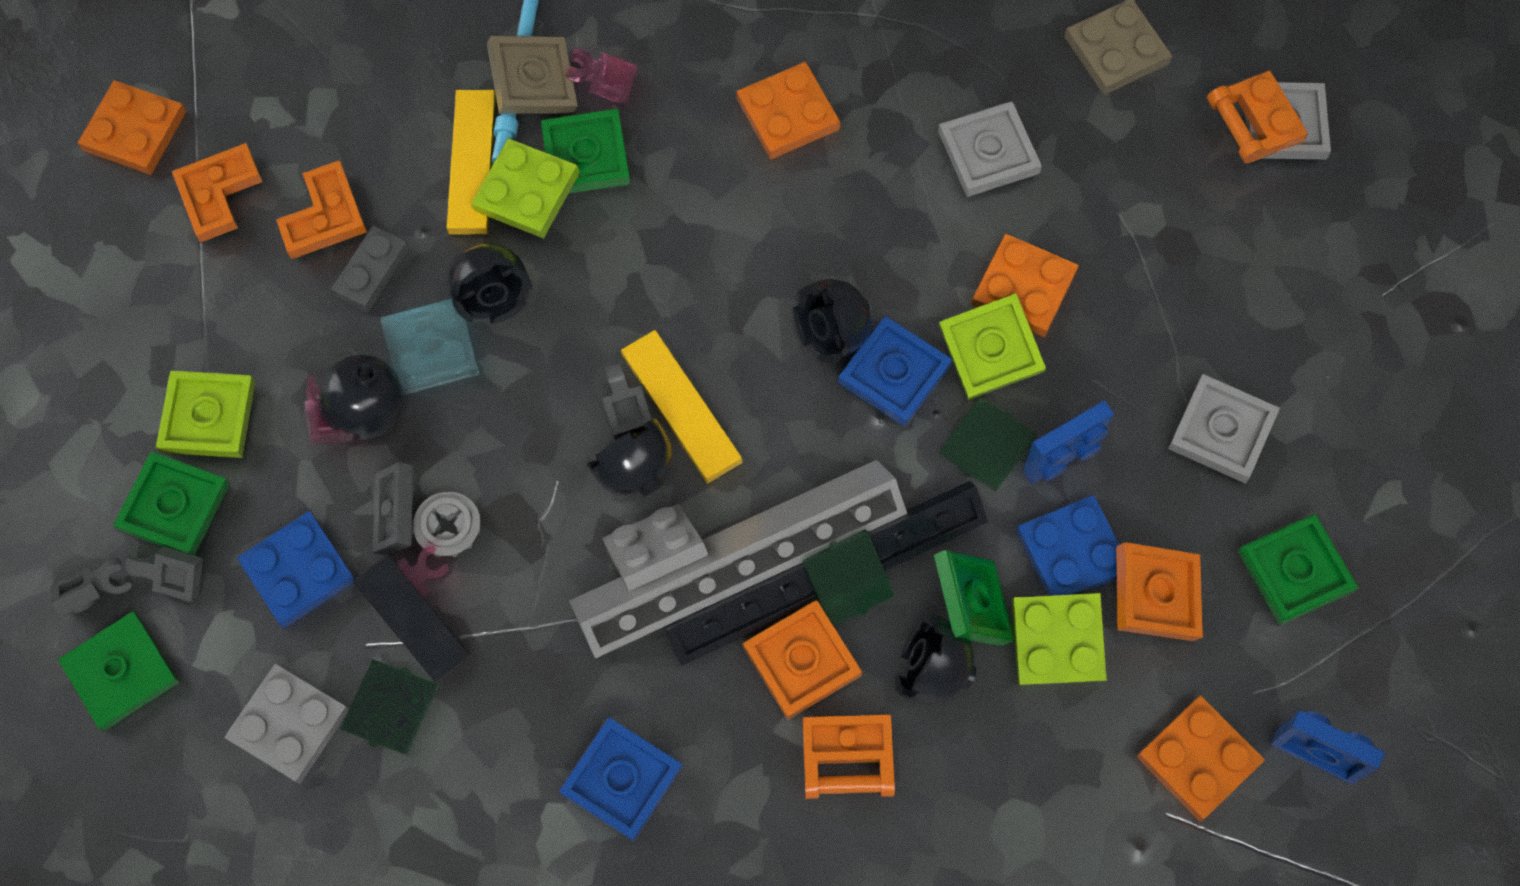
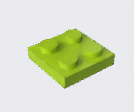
[471,138,580,239]
[939,293,1046,400]
[156,371,256,458]
[1011,593,1107,685]

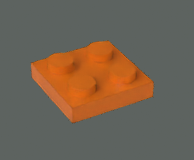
[736,61,840,160]
[77,80,187,175]
[971,233,1079,338]
[1116,542,1203,641]
[743,600,862,720]
[1136,695,1265,822]

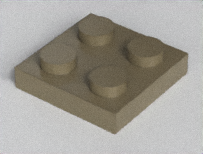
[1064,0,1172,95]
[487,36,578,114]

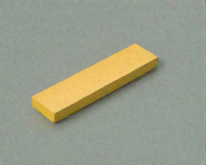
[446,90,496,235]
[620,330,743,484]

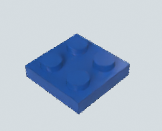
[838,316,953,427]
[1023,400,1114,484]
[1016,495,1119,596]
[237,511,355,629]
[1270,710,1385,785]
[559,717,683,842]

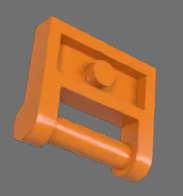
[1206,70,1308,164]
[803,715,895,799]

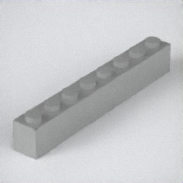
[569,460,907,659]

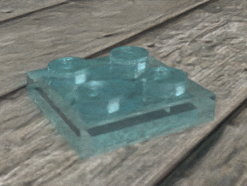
[380,299,480,395]

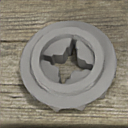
[413,492,481,558]

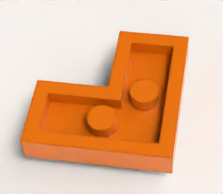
[172,143,263,243]
[276,160,367,260]

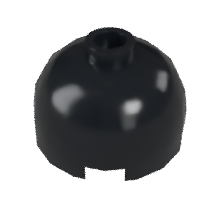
[448,243,532,324]
[793,279,871,364]
[318,354,403,440]
[586,419,673,498]
[895,614,976,705]

